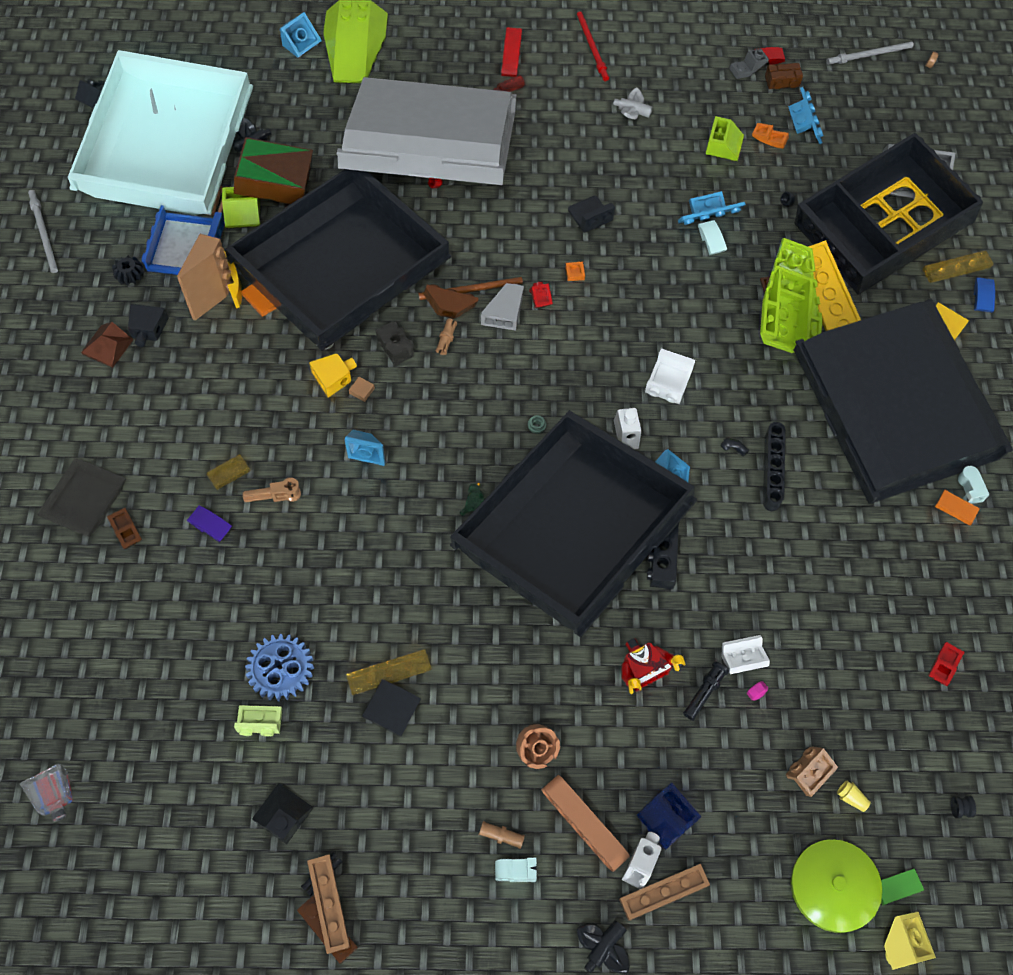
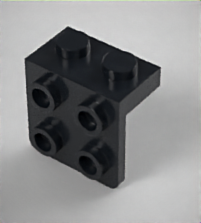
[568,196,615,233]

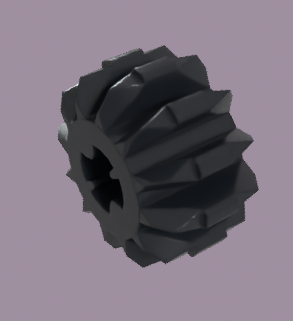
[112,255,144,286]

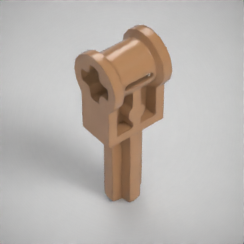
[243,478,301,502]

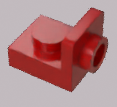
[529,282,553,308]

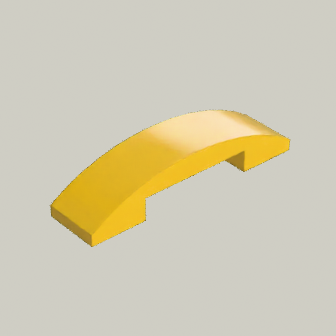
[224,251,242,309]

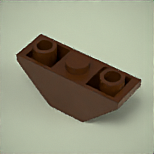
[423,284,478,319]

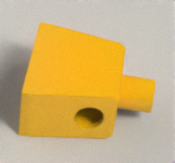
[309,354,357,397]

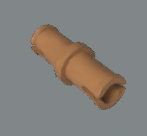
[436,319,457,355]
[479,821,525,849]

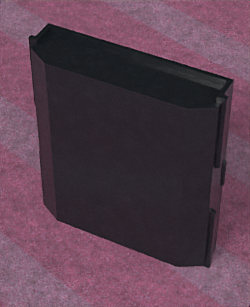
[225,169,451,351]
[793,298,1013,504]
[450,410,697,638]

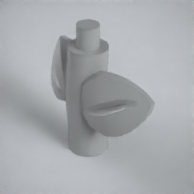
[613,87,653,120]

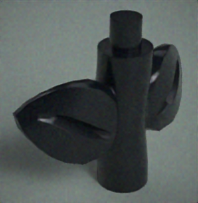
[232,117,272,153]
[577,920,630,974]

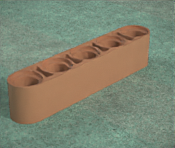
[541,775,630,872]

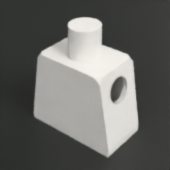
[614,408,641,450]
[622,832,662,889]

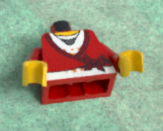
[621,638,686,694]

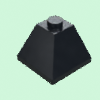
[252,783,313,845]

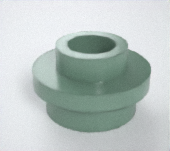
[528,415,546,434]

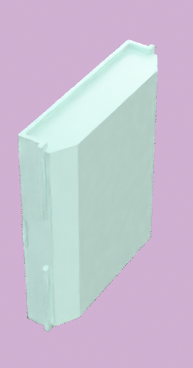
[68,50,253,215]

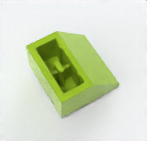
[706,116,744,161]
[222,187,260,228]

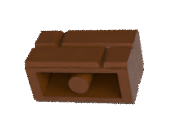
[765,63,803,89]

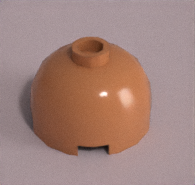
[516,724,560,769]

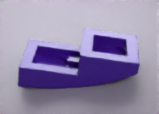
[187,505,232,543]

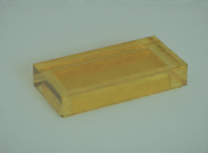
[206,454,250,490]

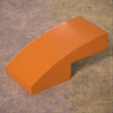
[752,123,789,149]

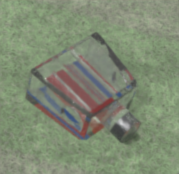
[20,763,73,822]

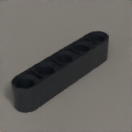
[763,422,786,512]

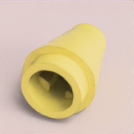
[837,781,871,812]

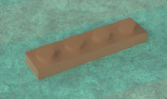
[307,855,350,954]
[619,864,710,921]

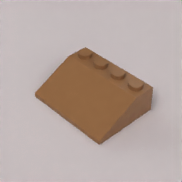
[177,234,234,320]

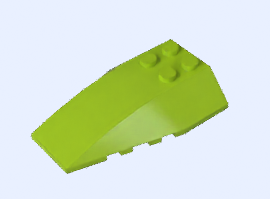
[323,0,388,83]
[760,238,822,353]

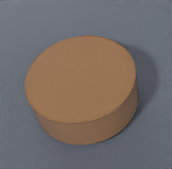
[925,51,939,68]

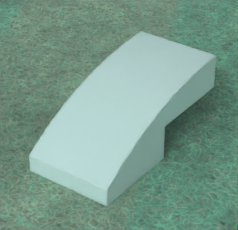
[698,220,727,255]

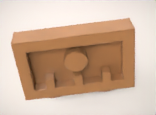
[786,747,838,797]

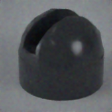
[780,192,796,206]

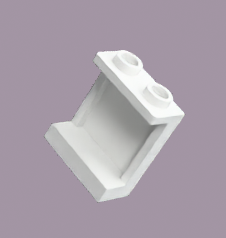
[645,349,695,404]

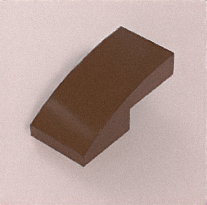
[107,508,142,549]

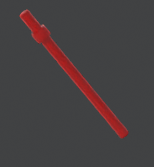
[577,11,609,81]

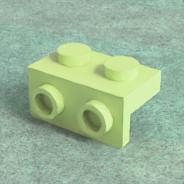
[234,705,282,736]

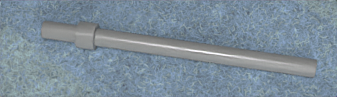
[827,41,914,65]
[28,190,58,273]

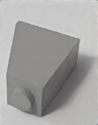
[481,283,524,331]

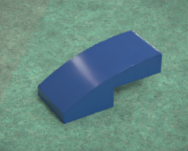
[974,277,995,313]

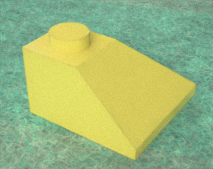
[884,912,936,970]

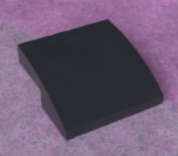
[362,679,421,737]

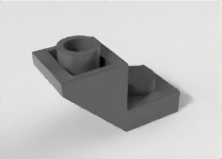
[729,49,769,79]

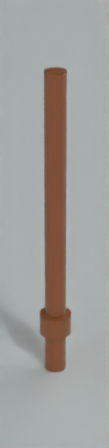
[418,277,523,300]

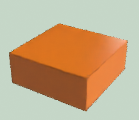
[565,262,585,281]

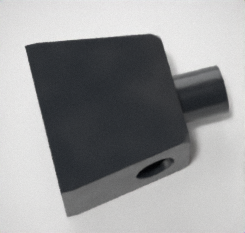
[128,304,169,347]

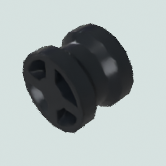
[950,796,976,818]

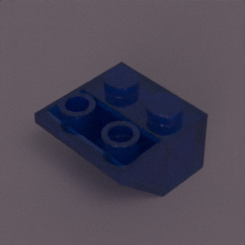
[637,783,701,850]

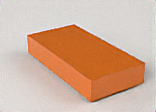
[241,284,276,317]
[935,490,980,525]

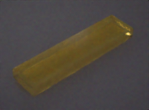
[922,250,994,283]
[346,649,431,695]

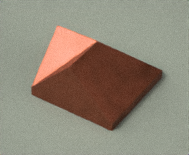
[81,322,133,368]

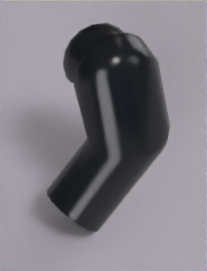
[721,438,749,457]

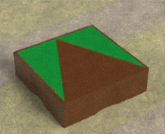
[233,137,313,204]

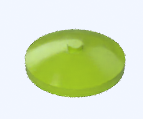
[791,840,882,933]

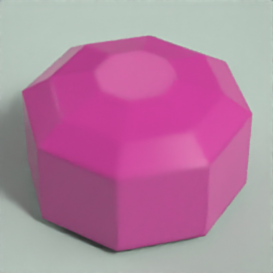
[747,681,768,700]

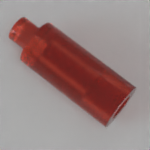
[493,75,525,92]

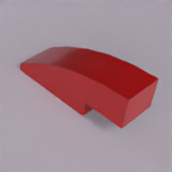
[501,27,522,77]

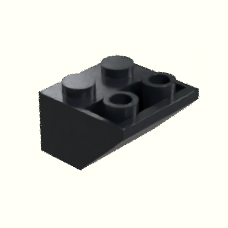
[75,79,105,109]

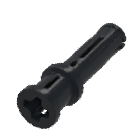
[683,661,729,721]

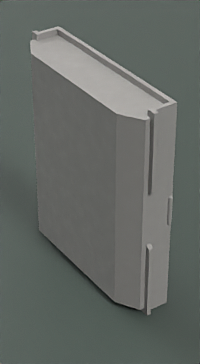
[337,77,517,185]

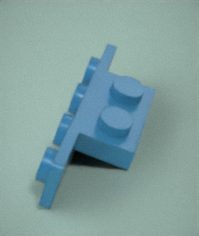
[788,87,824,144]
[678,191,746,225]

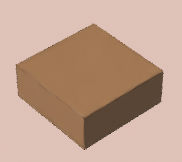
[349,377,375,402]

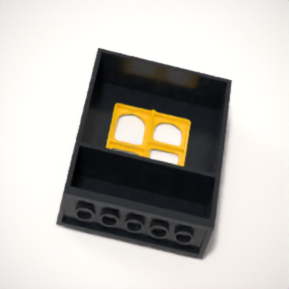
[794,133,983,295]

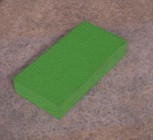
[881,869,924,906]

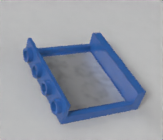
[142,205,225,275]

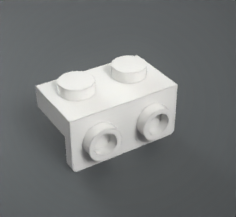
[722,635,770,674]

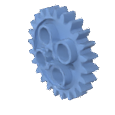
[245,634,314,701]

